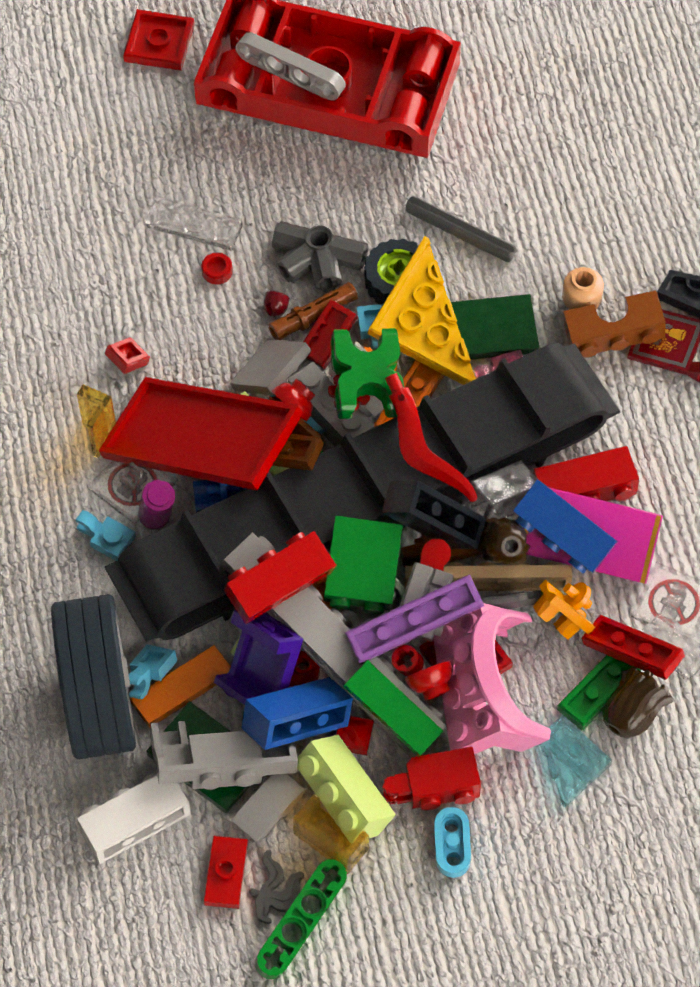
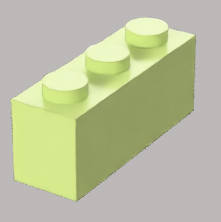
[297,735,396,844]

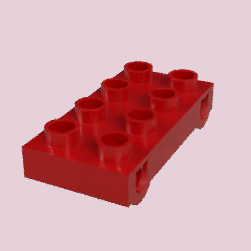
[194,0,461,158]

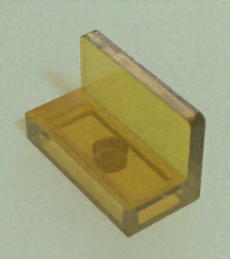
[77,384,116,458]

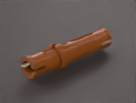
[268,282,358,340]

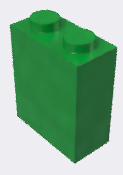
[323,516,403,614]

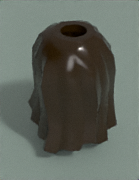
[477,517,531,565]
[602,667,673,738]

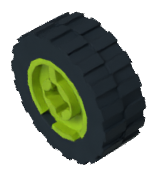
[364,239,419,304]

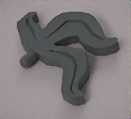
[249,850,304,924]

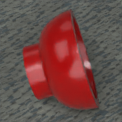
[272,378,315,422]
[405,661,453,701]

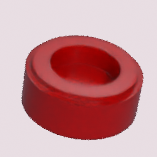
[201,253,233,285]

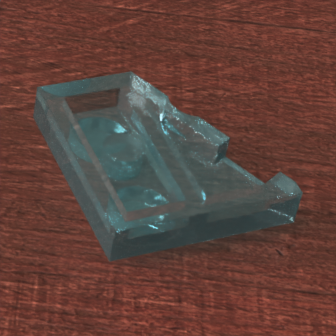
[539,715,612,808]

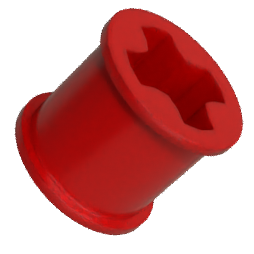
[392,645,424,677]

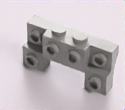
[150,721,298,790]

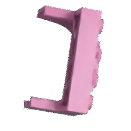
[433,603,551,755]

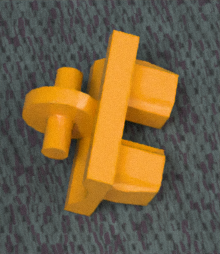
[533,580,595,640]

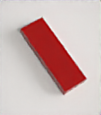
[581,615,685,680]

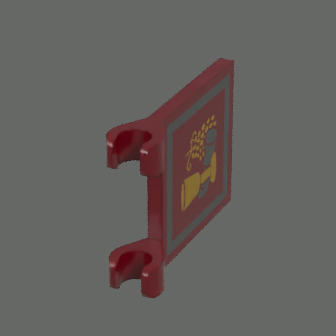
[627,309,700,383]

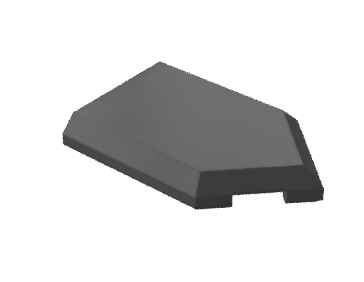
[481,590,543,609]

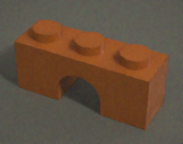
[563,290,665,358]

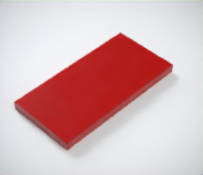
[98,377,303,491]

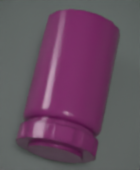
[138,480,175,529]

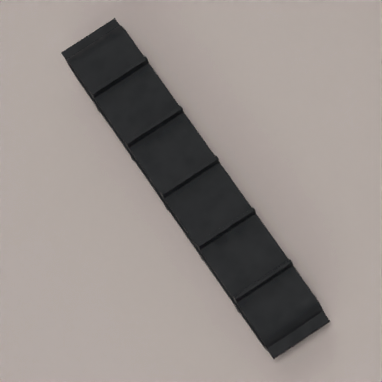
[105,343,620,642]

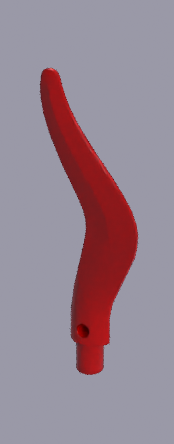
[385,373,477,502]

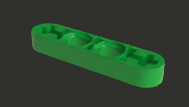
[255,859,347,979]

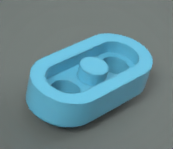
[434,807,471,878]

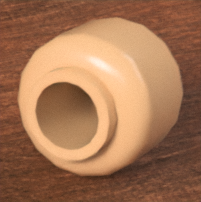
[562,267,604,309]

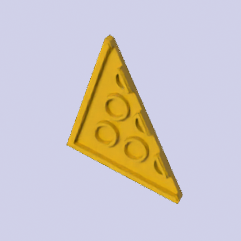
[367,236,477,385]

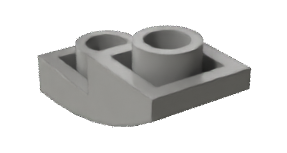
[231,774,307,843]

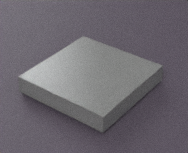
[230,339,311,395]

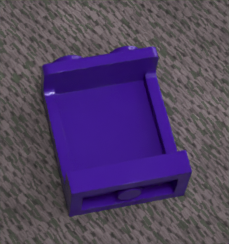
[214,610,304,705]

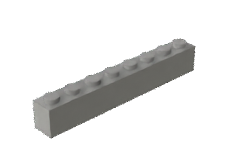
[221,532,446,758]

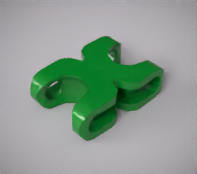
[330,328,404,419]

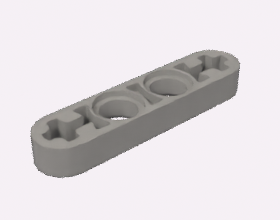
[235,32,346,100]

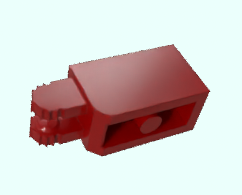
[382,747,481,811]

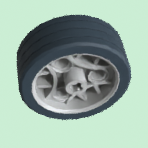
[51,594,136,760]

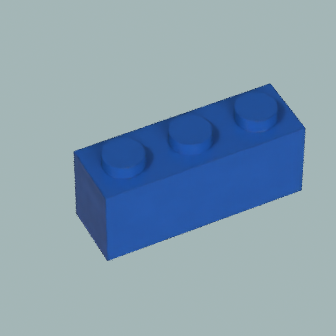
[513,479,618,574]
[241,677,353,750]

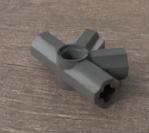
[272,221,369,292]

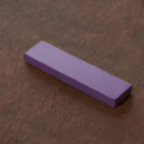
[345,574,484,664]

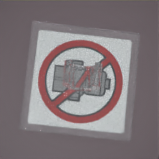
[87,461,178,525]
[631,561,700,643]

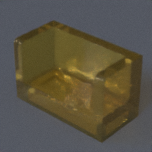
[293,794,369,874]

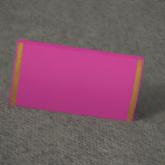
[523,488,663,584]

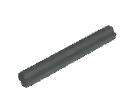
[405,196,516,262]

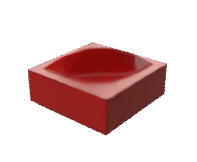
[104,337,150,374]
[336,716,374,756]

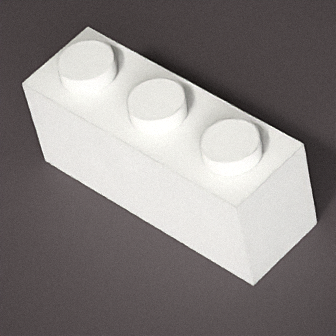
[77,771,191,864]

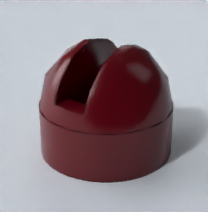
[263,291,290,317]

